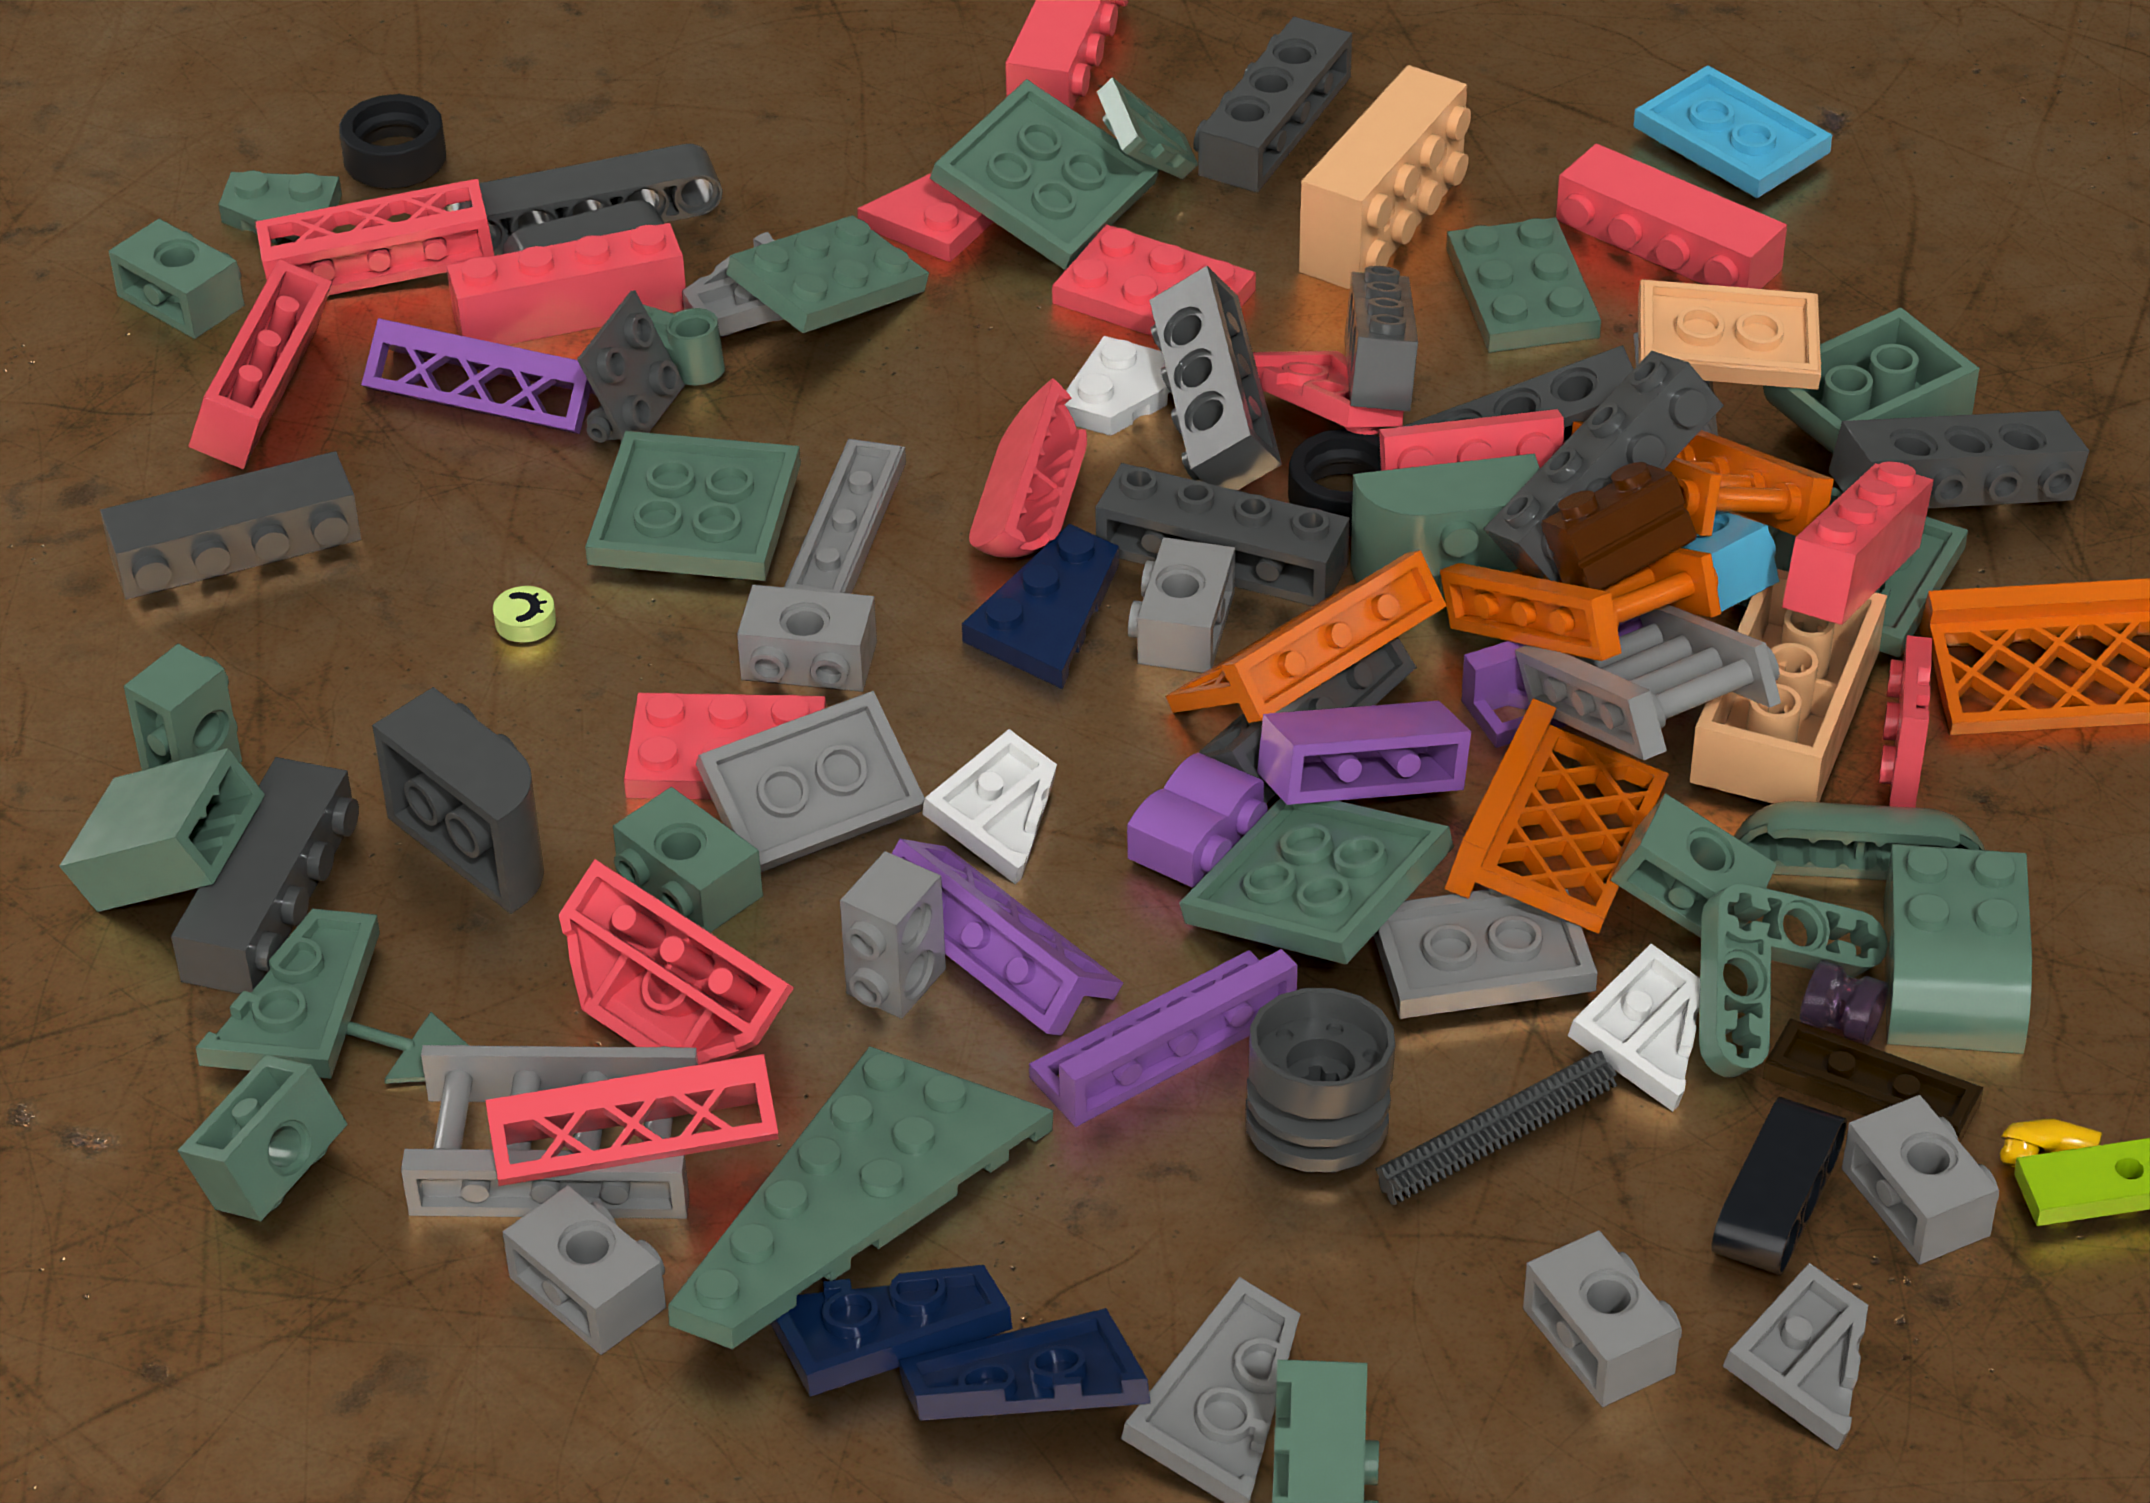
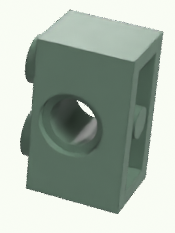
[108,218,245,339]
[124,644,242,770]
[613,787,763,932]
[1610,793,1777,938]
[177,1055,348,1221]

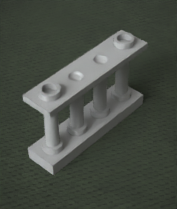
[1515,604,1781,760]
[401,1045,698,1219]

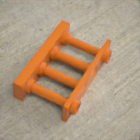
[1571,421,1834,536]
[1440,548,1721,661]

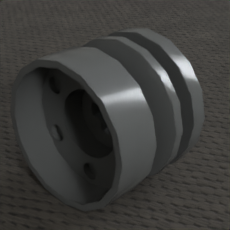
[1245,988,1395,1172]

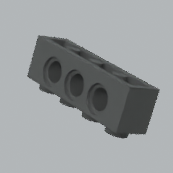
[1193,17,1352,193]
[1149,266,1282,490]
[1344,266,1418,411]
[1401,345,1634,443]
[1828,410,2090,508]

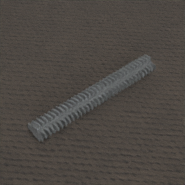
[1376,1050,1617,1205]

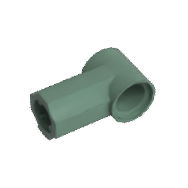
[643,304,725,386]

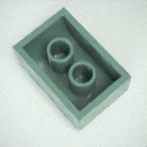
[1763,307,1980,454]
[1350,454,1540,603]
[1884,844,2032,1054]

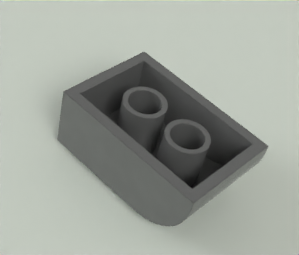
[372,687,544,914]

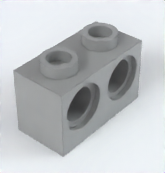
[840,851,946,1019]

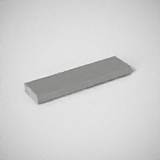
[784,439,906,594]

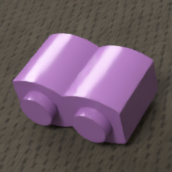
[1127,753,1268,888]

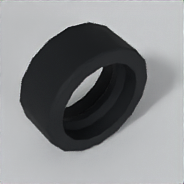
[339,94,446,189]
[1288,429,1381,536]

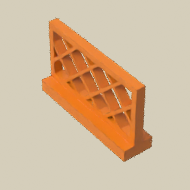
[1165,550,1447,723]
[1919,578,2150,735]
[1444,698,1669,934]

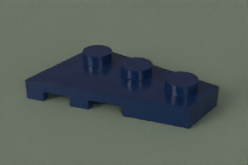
[962,524,1119,689]
[770,1265,1013,1397]
[898,1308,1151,1421]

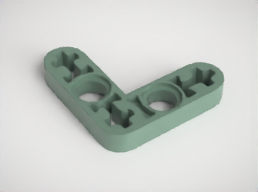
[1699,883,1888,1077]

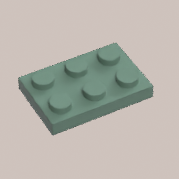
[726,215,929,333]
[1446,217,1601,353]

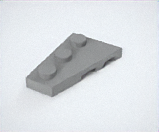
[1121,1277,1301,1503]

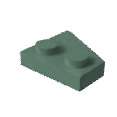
[1097,77,1198,179]
[219,170,342,245]

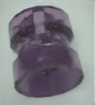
[1800,960,1889,1045]

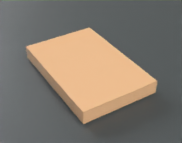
[1638,280,1821,390]

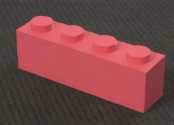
[1005,0,1129,109]
[1556,143,1787,289]
[446,223,686,345]
[188,259,333,470]
[1782,462,1934,625]

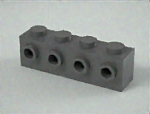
[1484,351,1724,582]
[1095,463,1350,606]

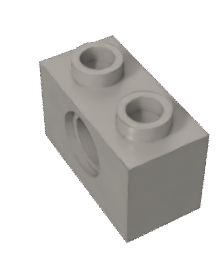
[1128,537,1235,673]
[737,585,877,692]
[1842,1095,1999,1265]
[502,1185,666,1355]
[1523,1230,1682,1408]

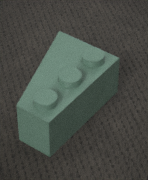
[1272,1359,1379,1503]

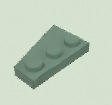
[195,908,380,1079]

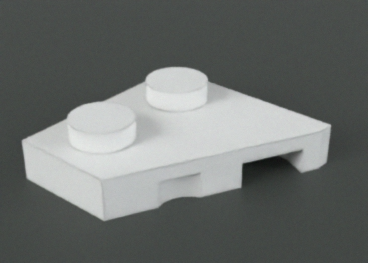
[1065,336,1170,436]
[922,729,1057,884]
[1568,944,1700,1112]

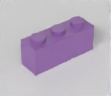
[1257,700,1471,805]

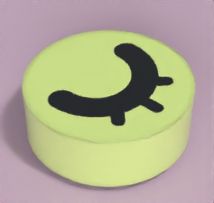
[493,586,556,643]

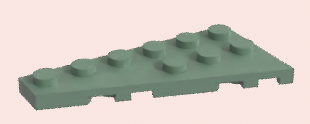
[668,1046,1053,1349]

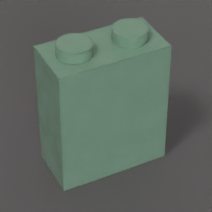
[59,748,265,912]

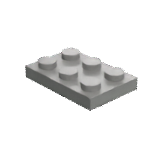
[696,691,925,872]
[1373,889,1598,1019]

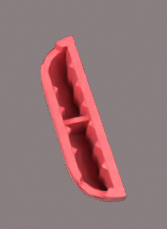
[969,378,1087,558]

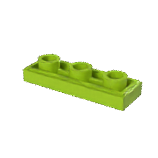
[2014,1138,2150,1226]

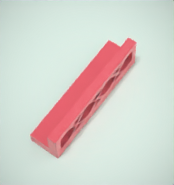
[255,178,495,296]
[485,1054,778,1186]

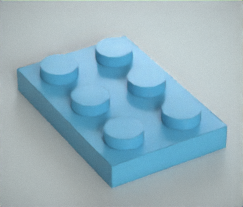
[1633,65,1832,198]

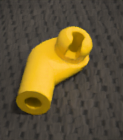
[1999,1118,2102,1168]

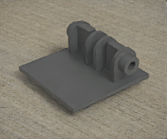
[577,290,685,443]

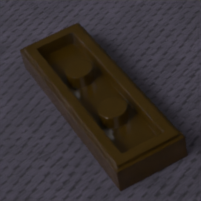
[1763,1018,1984,1142]

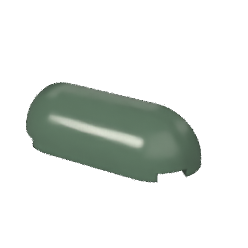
[1734,801,1985,880]

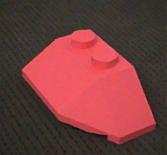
[558,859,794,1065]

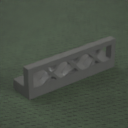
[1198,637,1417,803]

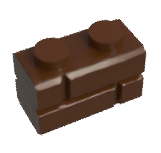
[1541,462,1697,590]

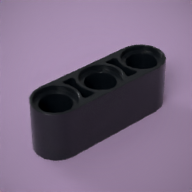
[1711,1096,1847,1276]

